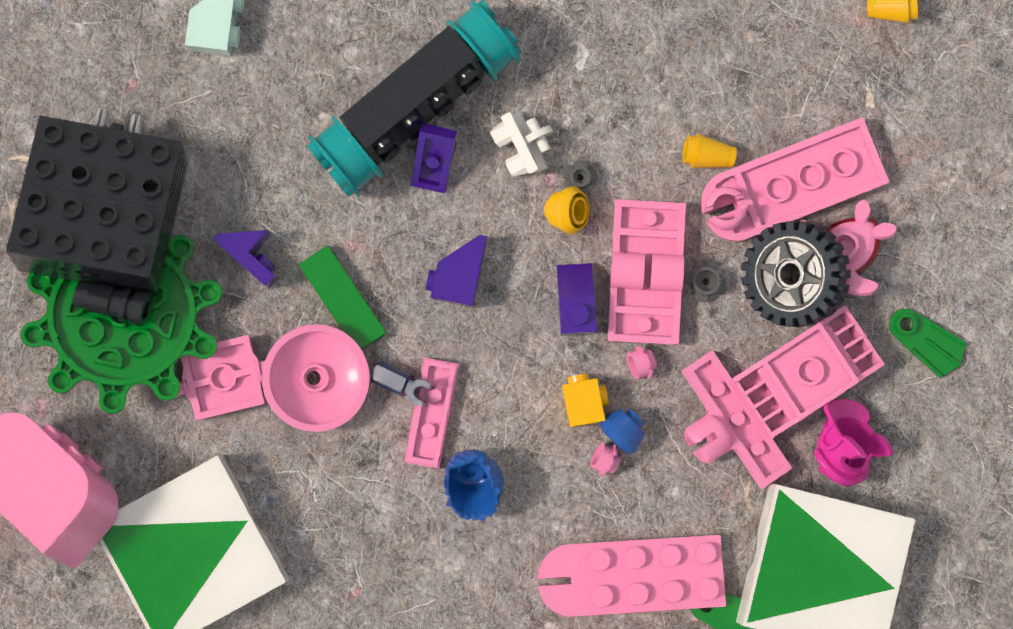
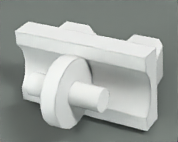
[490,112,554,177]

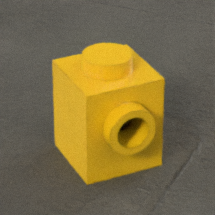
[561,373,609,428]

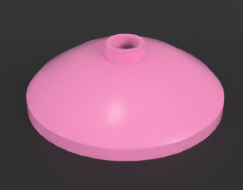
[262,324,370,432]

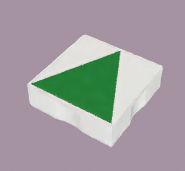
[100,455,290,629]
[736,484,916,629]

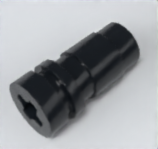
[73,280,152,327]

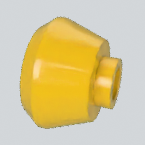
[544,186,589,235]

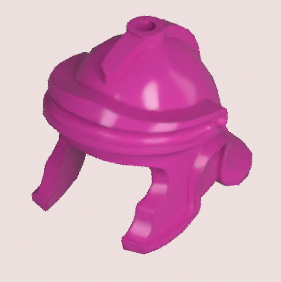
[814,399,894,487]

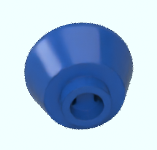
[599,408,645,454]

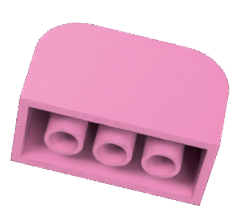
[0,413,118,569]

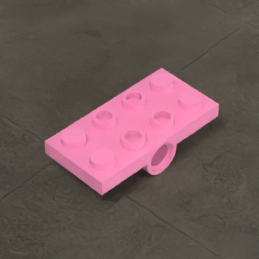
[607,199,686,345]

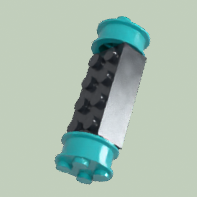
[306,0,522,197]

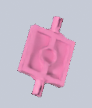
[178,335,266,421]

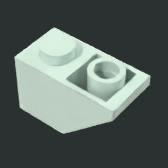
[185,0,245,56]

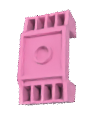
[732,305,885,439]

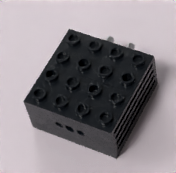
[6,108,188,297]

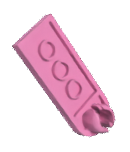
[701,117,890,242]
[536,535,726,617]

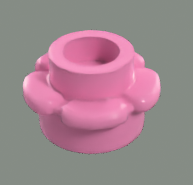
[626,346,657,380]
[590,442,621,476]

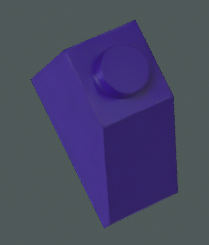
[426,235,487,308]
[556,263,597,336]

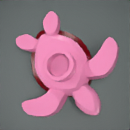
[801,200,897,296]

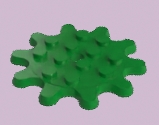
[20,235,222,414]

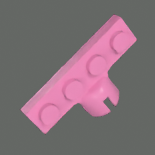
[681,350,792,489]

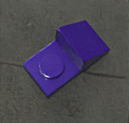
[411,123,457,194]
[213,230,279,289]

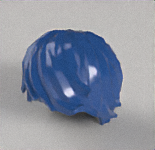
[443,449,504,521]

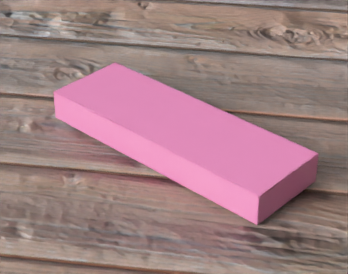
[404,358,459,469]

